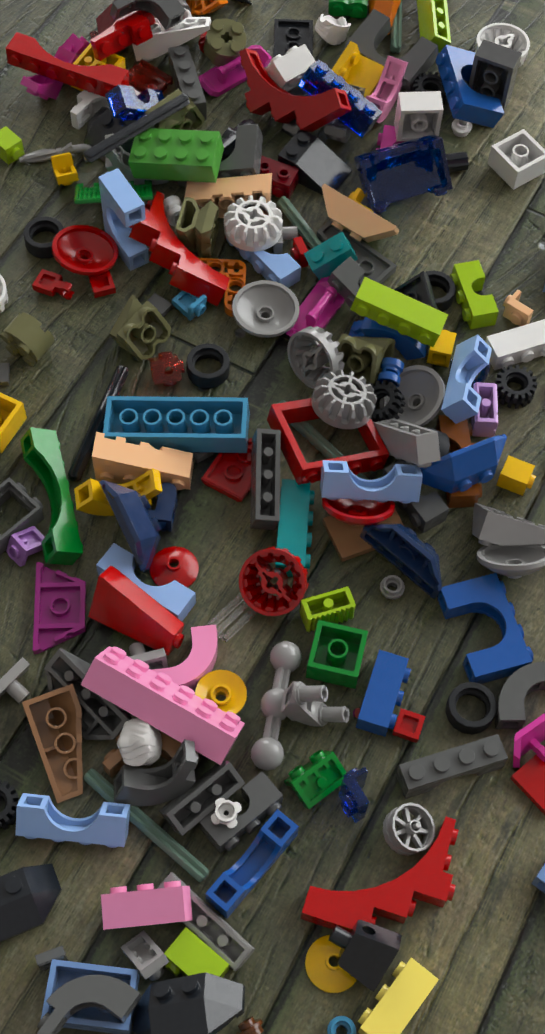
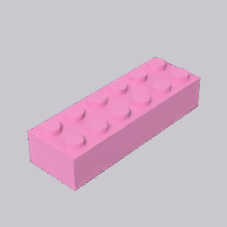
[81,646,245,765]

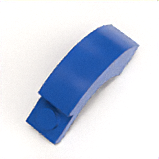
[349,317,429,360]

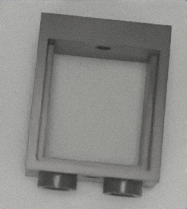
[0,477,44,555]

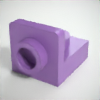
[6,526,44,567]

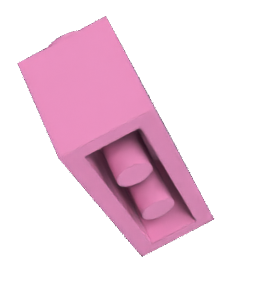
[101,880,193,930]

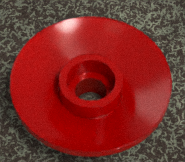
[150,546,199,588]

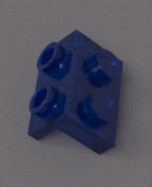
[339,767,369,823]

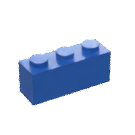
[356,650,411,737]

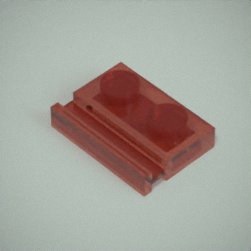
[129,59,173,100]

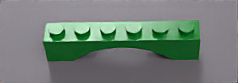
[20,427,83,565]

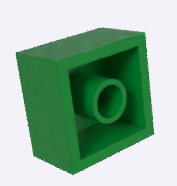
[306,620,368,689]

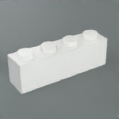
[485,319,545,370]

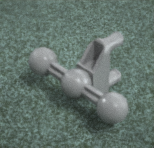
[251,641,350,771]

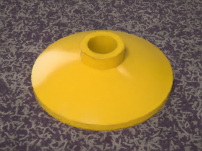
[195,670,247,714]
[305,935,357,993]

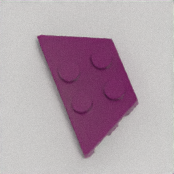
[33,562,86,654]

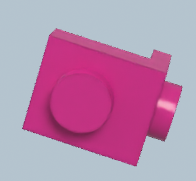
[57,33,90,56]

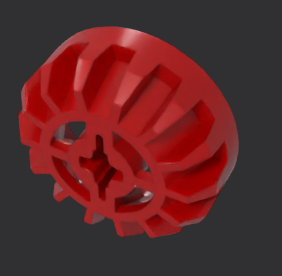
[239,546,309,616]

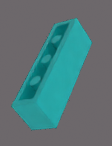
[275,479,315,577]

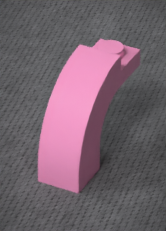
[360,56,408,123]
[152,625,218,690]

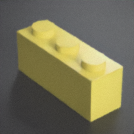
[358,958,439,1034]

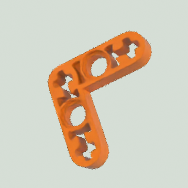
[198,258,246,317]

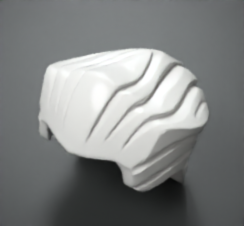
[315,14,351,45]
[117,718,162,766]

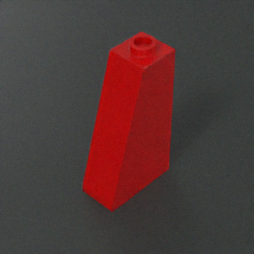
[88,566,185,655]

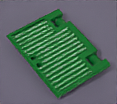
[74,180,153,204]

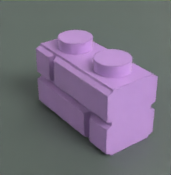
[471,382,498,437]

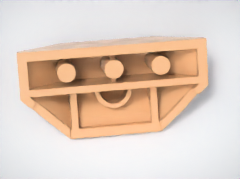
[322,183,399,243]

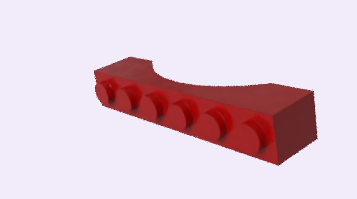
[6,32,129,102]

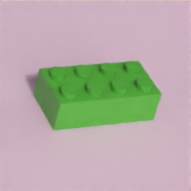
[128,128,224,183]

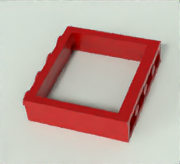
[267,398,389,485]

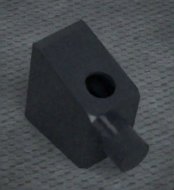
[328,920,402,992]

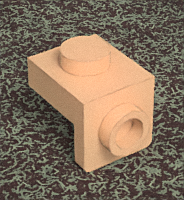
[503,290,534,326]

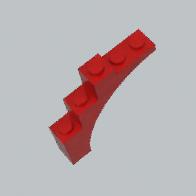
[90,11,155,61]
[239,48,352,132]
[129,191,229,306]
[300,816,459,932]

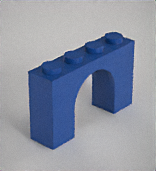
[435,45,504,128]
[437,573,534,684]

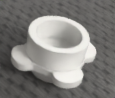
[211,798,241,829]

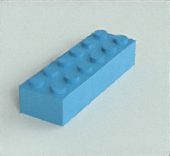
[103,396,250,453]

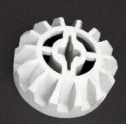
[475,23,530,68]
[224,195,283,252]

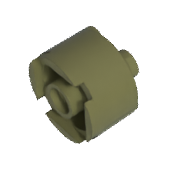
[203,19,246,67]
[0,312,55,367]

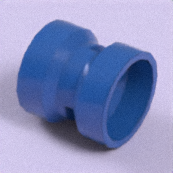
[377,357,404,388]

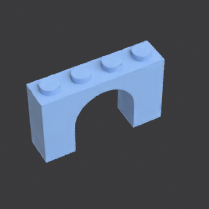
[98,168,149,271]

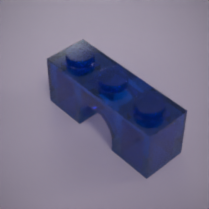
[105,84,164,121]

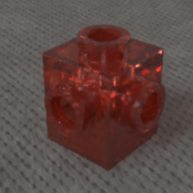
[149,351,185,386]

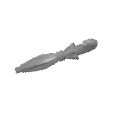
[19,142,91,163]

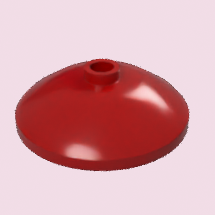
[52,225,118,276]
[322,498,395,526]

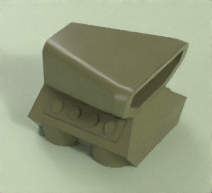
[145,89,205,130]
[176,197,219,258]
[109,295,171,362]
[337,334,395,386]

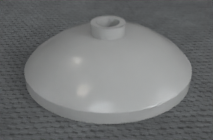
[232,280,299,338]
[379,365,445,427]
[477,543,545,579]

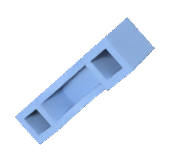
[226,238,301,288]
[441,334,492,424]
[320,460,423,504]
[96,543,196,621]
[15,793,130,848]

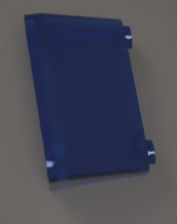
[354,135,453,214]

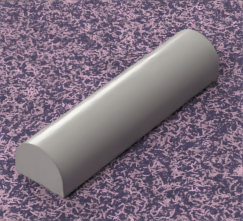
[157,872,255,971]

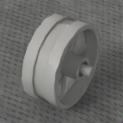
[383,803,435,856]

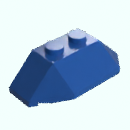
[420,434,507,494]

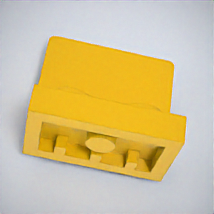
[329,41,384,101]

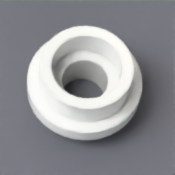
[451,119,472,137]

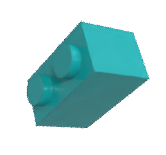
[304,232,358,280]

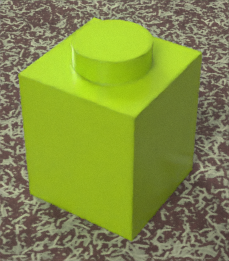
[0,126,25,165]

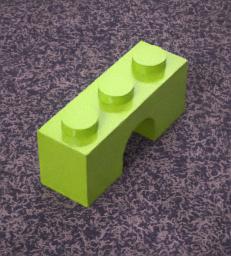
[449,260,499,329]

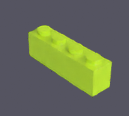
[417,0,451,53]
[350,277,448,347]

